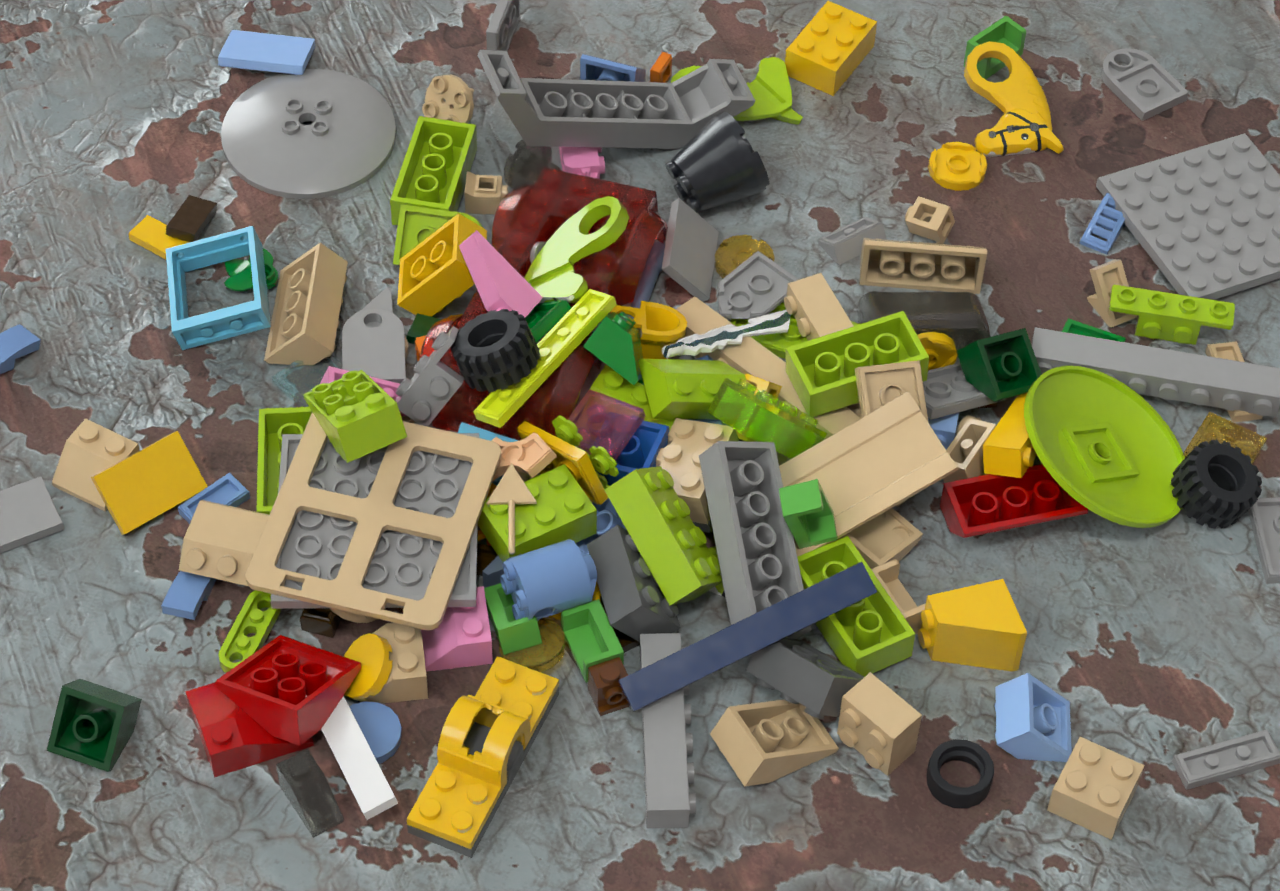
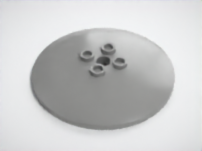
[221,69,396,199]

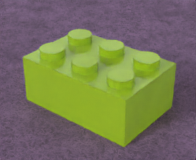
[478,464,597,562]

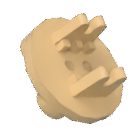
[422,74,474,123]

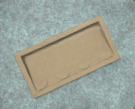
[835,508,923,569]

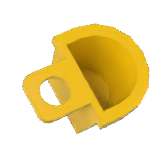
[610,301,688,359]

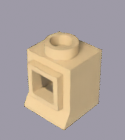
[464,171,508,215]

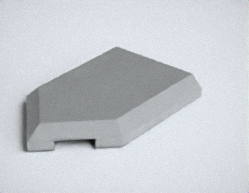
[717,251,800,319]

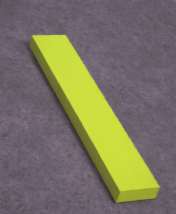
[473,289,617,428]

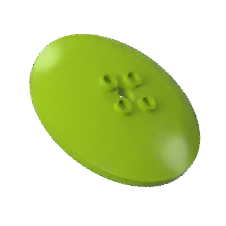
[1024,366,1185,528]

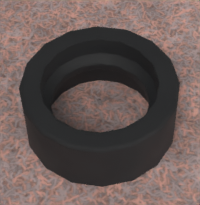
[926,739,994,808]

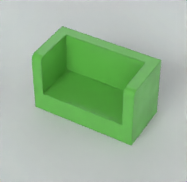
[963,16,1026,79]
[779,479,838,549]
[484,583,542,655]
[561,599,624,683]

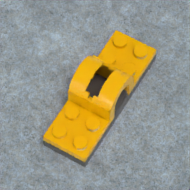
[407,656,559,858]

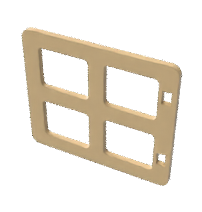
[245,412,501,630]

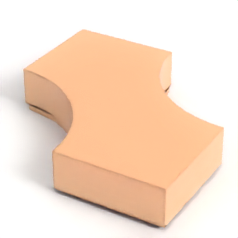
[491,433,557,482]

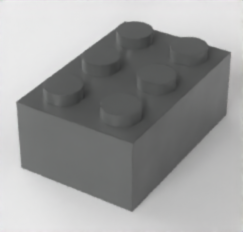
[587,525,681,642]

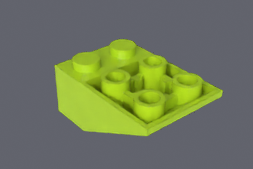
[303,370,407,463]

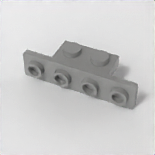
[394,326,464,427]

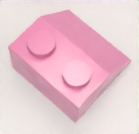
[421,586,493,672]

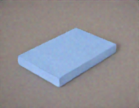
[218,30,315,75]

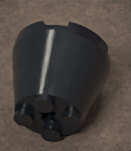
[665,111,770,213]

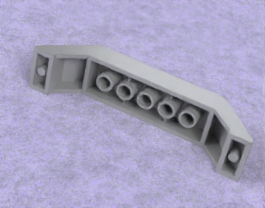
[477,50,755,149]

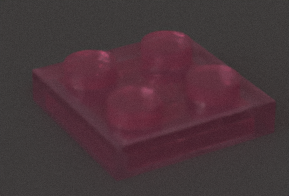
[556,389,646,461]

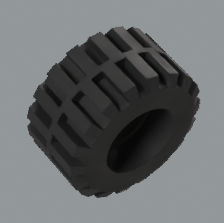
[451,309,540,392]
[1171,440,1262,529]

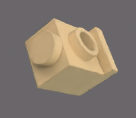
[905,196,955,244]

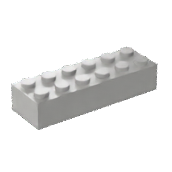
[699,441,812,639]

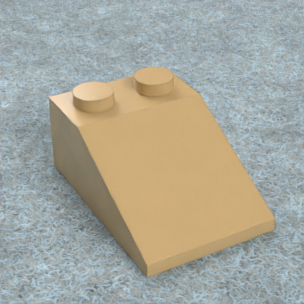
[710,700,839,787]

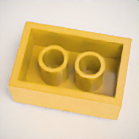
[785,0,877,96]
[397,213,487,317]

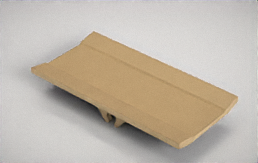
[779,391,959,557]

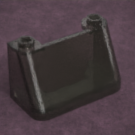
[857,291,990,358]

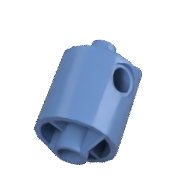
[500,539,597,620]

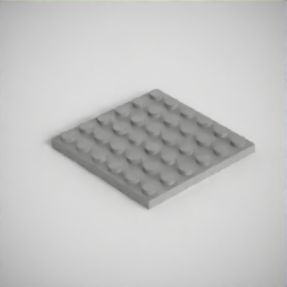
[1096,133,1280,300]
[271,433,479,609]

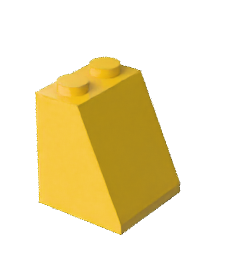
[918,579,1027,671]

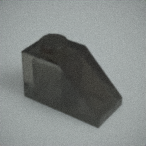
[276,749,344,838]

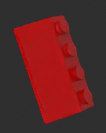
[940,464,1089,538]

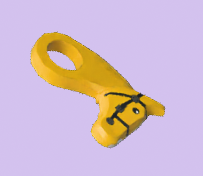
[964,41,1064,157]

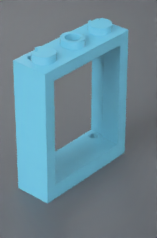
[166,226,271,350]

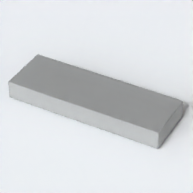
[1172,729,1280,790]

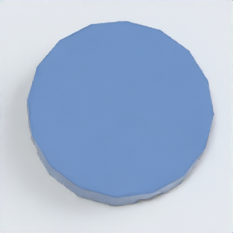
[349,701,402,764]

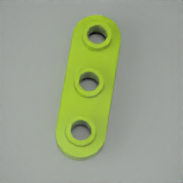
[219,590,281,673]

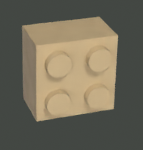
[837,672,922,776]
[1047,737,1145,840]

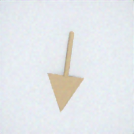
[487,463,537,554]

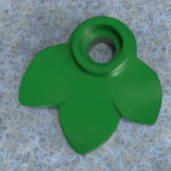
[224,248,278,291]

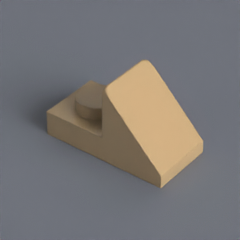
[1087,259,1138,327]

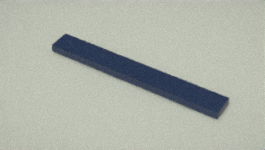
[618,562,877,712]

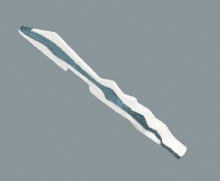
[662,310,790,358]

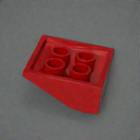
[215,635,361,746]
[185,682,314,778]

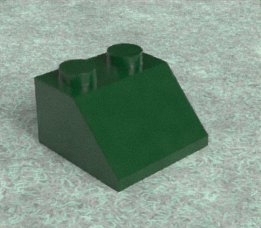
[956,328,1042,402]
[46,679,142,772]

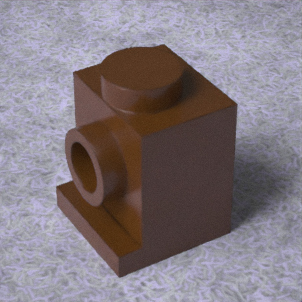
[588,657,630,716]

